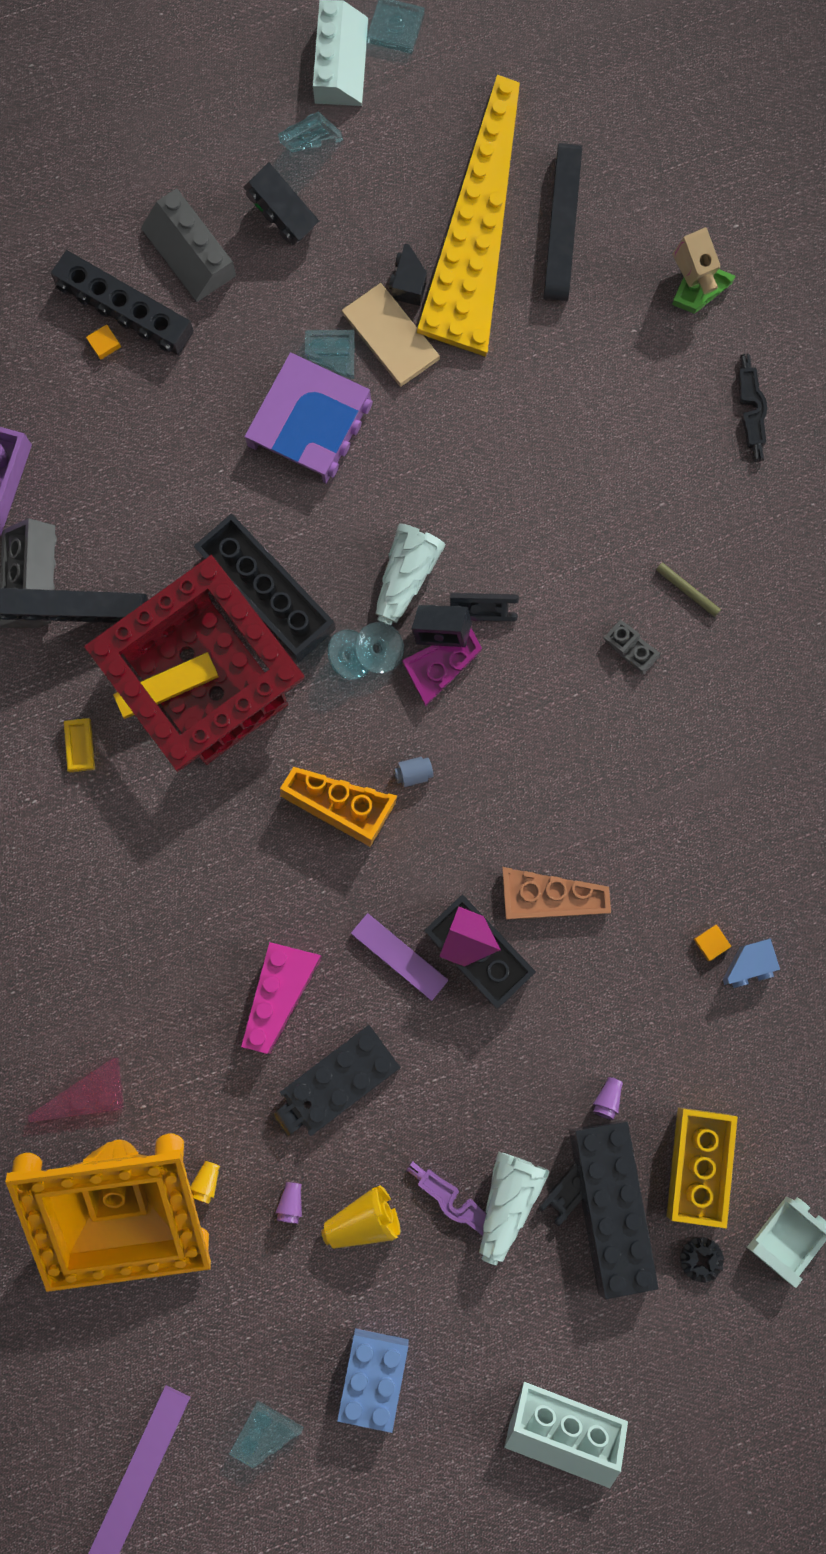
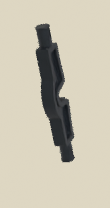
[738,353,767,462]

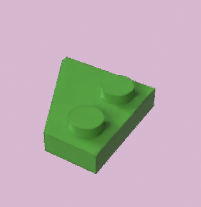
[672,269,735,314]

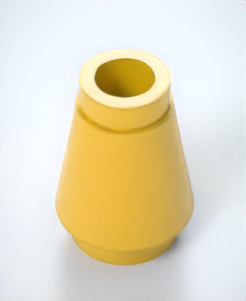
[190,1161,220,1204]

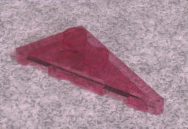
[28,1057,124,1122]

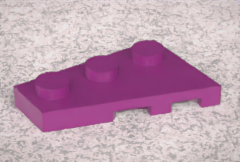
[402,629,482,707]

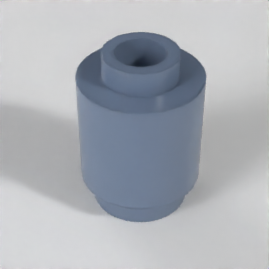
[394,756,434,787]

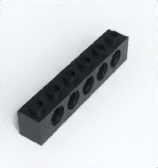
[50,250,194,355]

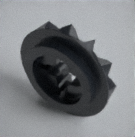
[680,1237,725,1283]

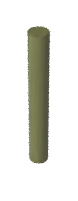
[656,562,721,617]

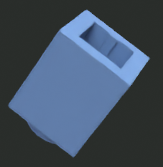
[723,939,780,988]

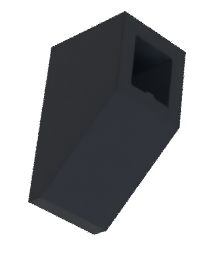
[389,244,427,306]

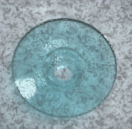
[354,622,404,673]
[328,629,372,680]

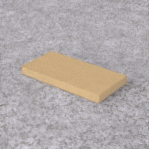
[342,283,440,387]

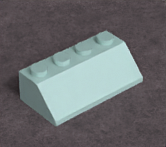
[313,0,368,106]
[504,1382,628,1488]

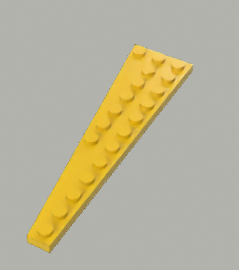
[416,75,520,357]

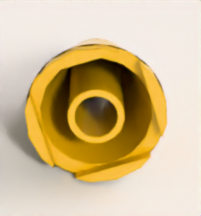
[321,1185,400,1249]

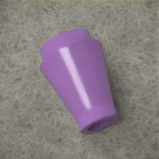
[593,1077,623,1120]
[275,1182,302,1224]

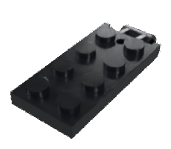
[271,1025,401,1137]

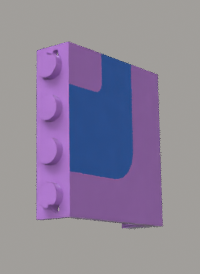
[245,352,373,484]

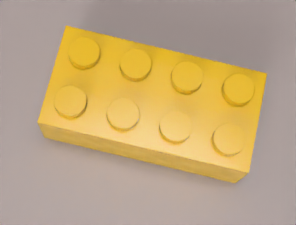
[666,1107,738,1228]

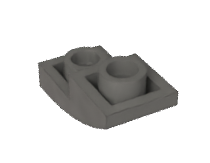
[604,619,660,675]

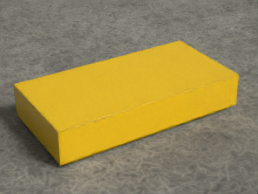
[64,718,95,773]

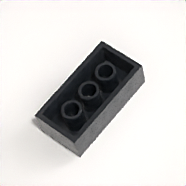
[424,894,536,1009]

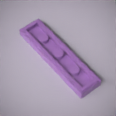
[351,913,448,1001]

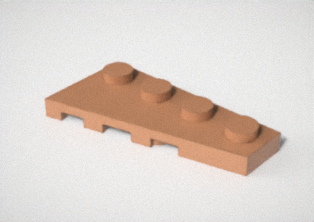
[502,867,611,920]

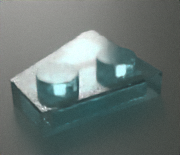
[278,111,343,153]
[305,330,355,379]
[229,1401,304,1468]

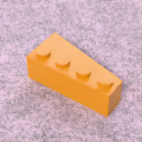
[280,767,397,847]

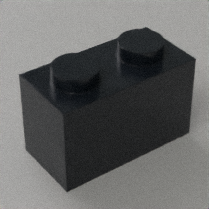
[411,605,472,647]

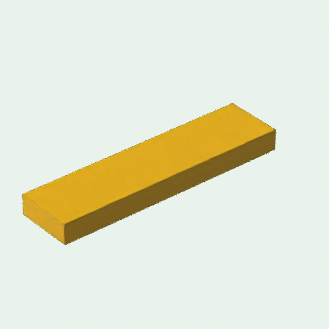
[113,652,219,719]

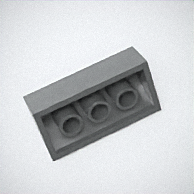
[141,188,236,303]
[0,518,57,628]

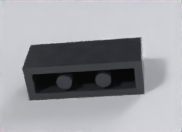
[243,162,319,245]

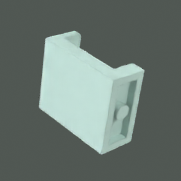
[747,1196,826,1288]

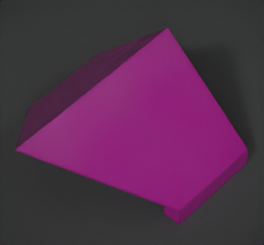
[439,907,500,966]

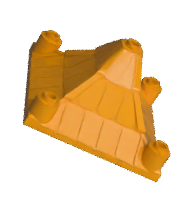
[5,1133,211,1292]

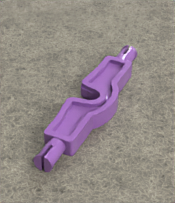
[406,1161,486,1236]

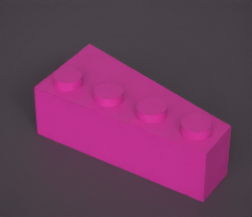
[241,942,322,1054]

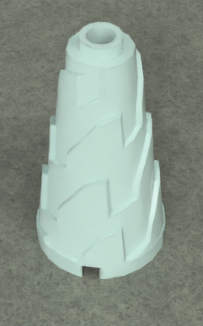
[375,524,446,626]
[479,1152,549,1265]

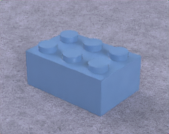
[337,1328,409,1433]

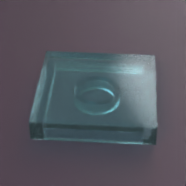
[367,0,425,54]

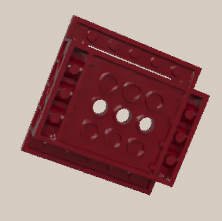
[84,555,305,772]

